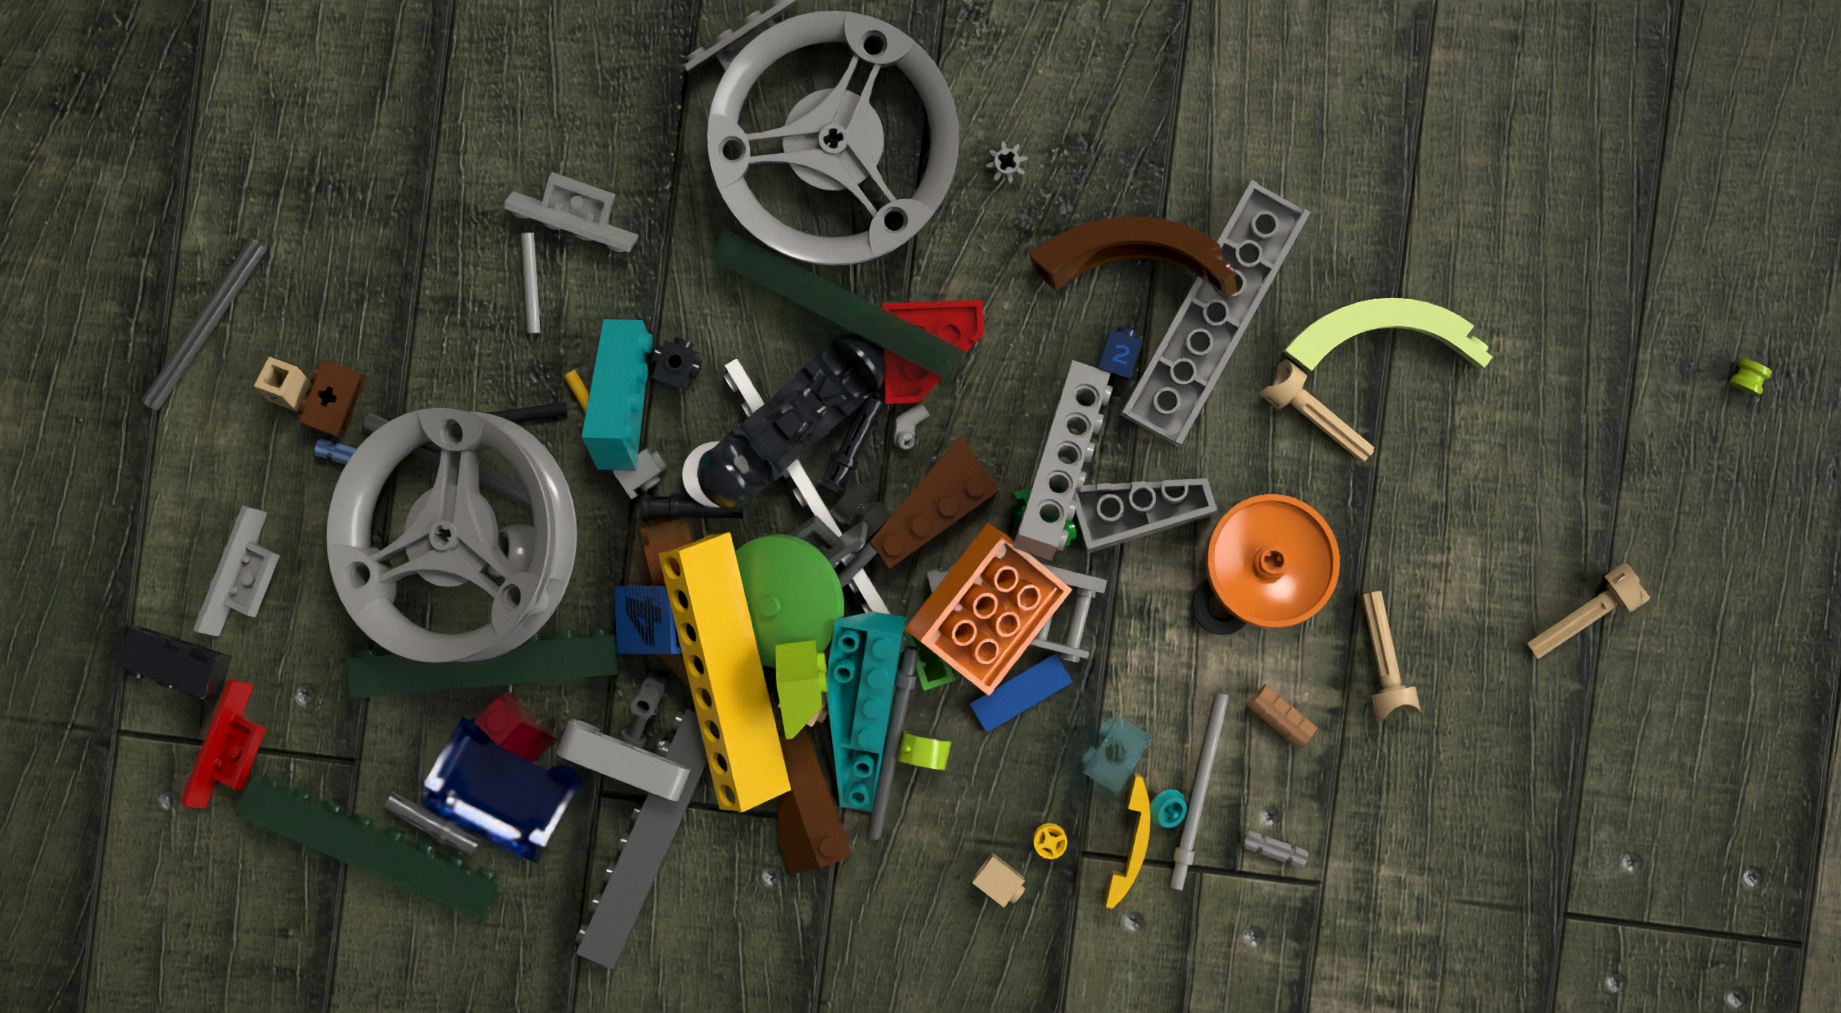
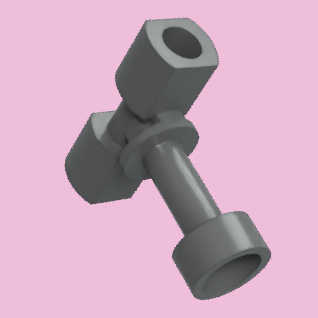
[618,669,669,749]

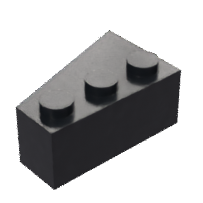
[117,625,232,699]

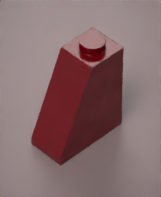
[474,692,557,762]

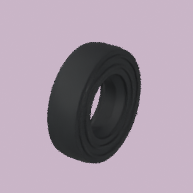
[1192,578,1246,635]

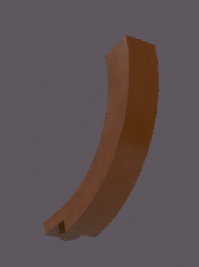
[1029,216,1237,299]

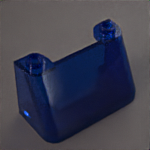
[421,717,582,862]

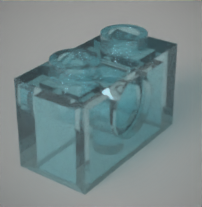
[1080,713,1153,794]

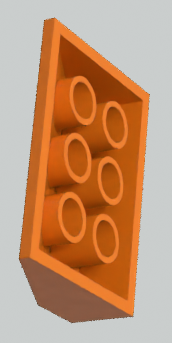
[904,522,1072,696]

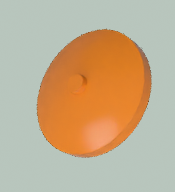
[1205,494,1340,629]

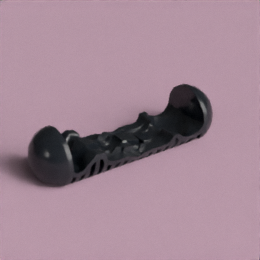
[697,334,886,509]

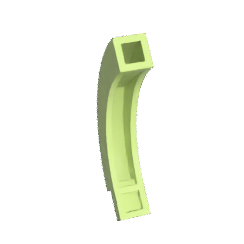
[1282,298,1493,372]

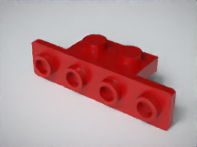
[180,679,266,808]

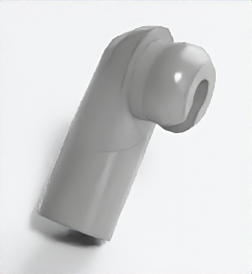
[893,402,930,450]

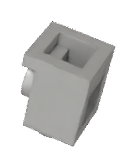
[613,449,668,499]

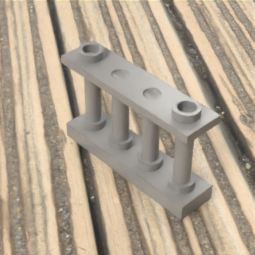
[1030,564,1107,663]

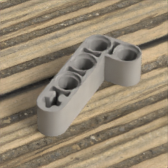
[556,719,691,801]

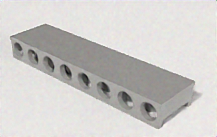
[1119,180,1311,447]

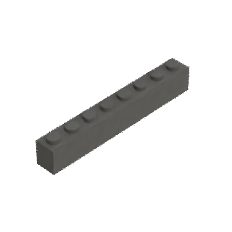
[574,706,720,970]

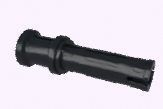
[817,396,884,496]
[642,493,744,522]

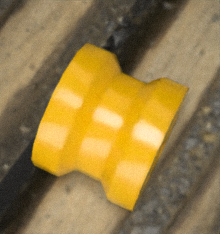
[1033,823,1067,859]

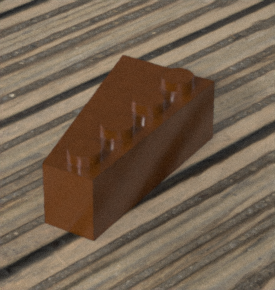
[870,436,999,569]

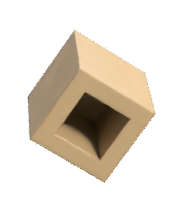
[254,357,311,412]
[972,853,1025,907]

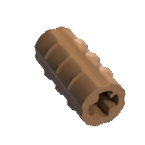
[1247,684,1317,749]

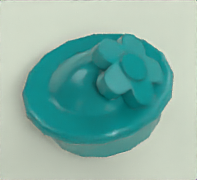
[1150,789,1187,828]

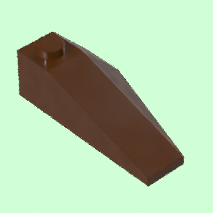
[777,727,853,875]

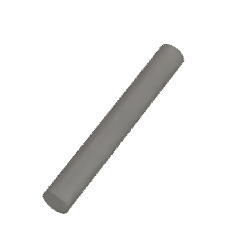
[521,233,541,334]

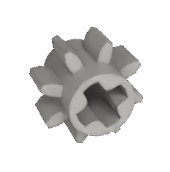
[986,141,1028,184]

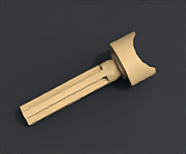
[1258,359,1374,463]
[1527,563,1650,659]
[1362,591,1421,721]

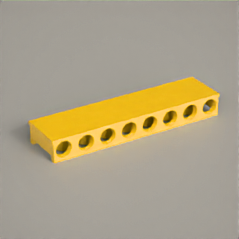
[658,532,791,813]

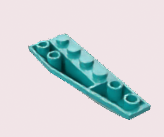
[826,611,906,812]

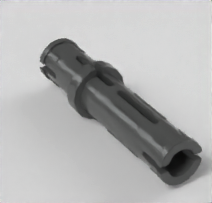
[383,791,481,859]

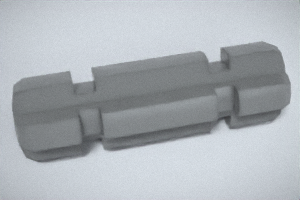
[1243,831,1308,868]

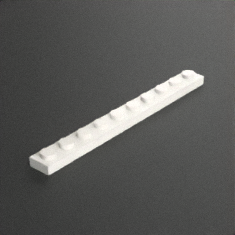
[724,359,909,652]

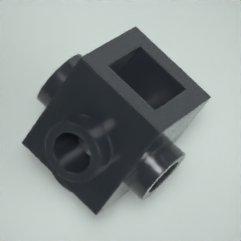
[651,337,702,391]

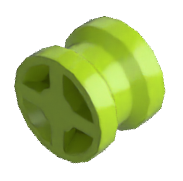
[1729,358,1772,397]

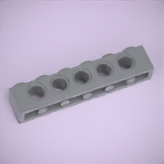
[1012,360,1113,561]

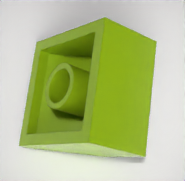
[775,640,828,739]

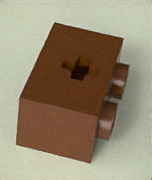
[298,359,367,437]

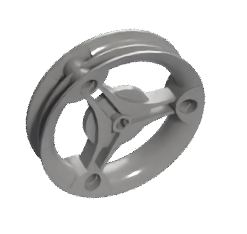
[707,11,959,266]
[326,408,577,663]

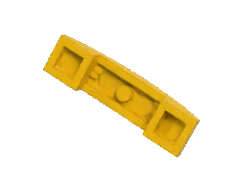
[1104,773,1150,909]

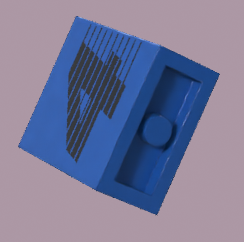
[614,585,696,654]

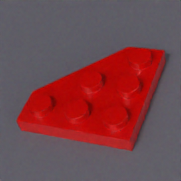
[882,300,984,404]

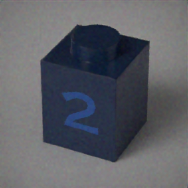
[1097,326,1143,380]

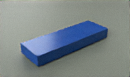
[970,653,1073,733]

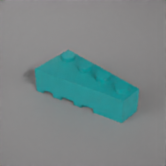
[582,319,653,471]

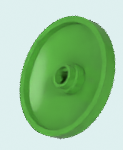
[735,534,844,668]

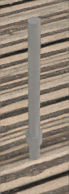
[1170,692,1229,890]

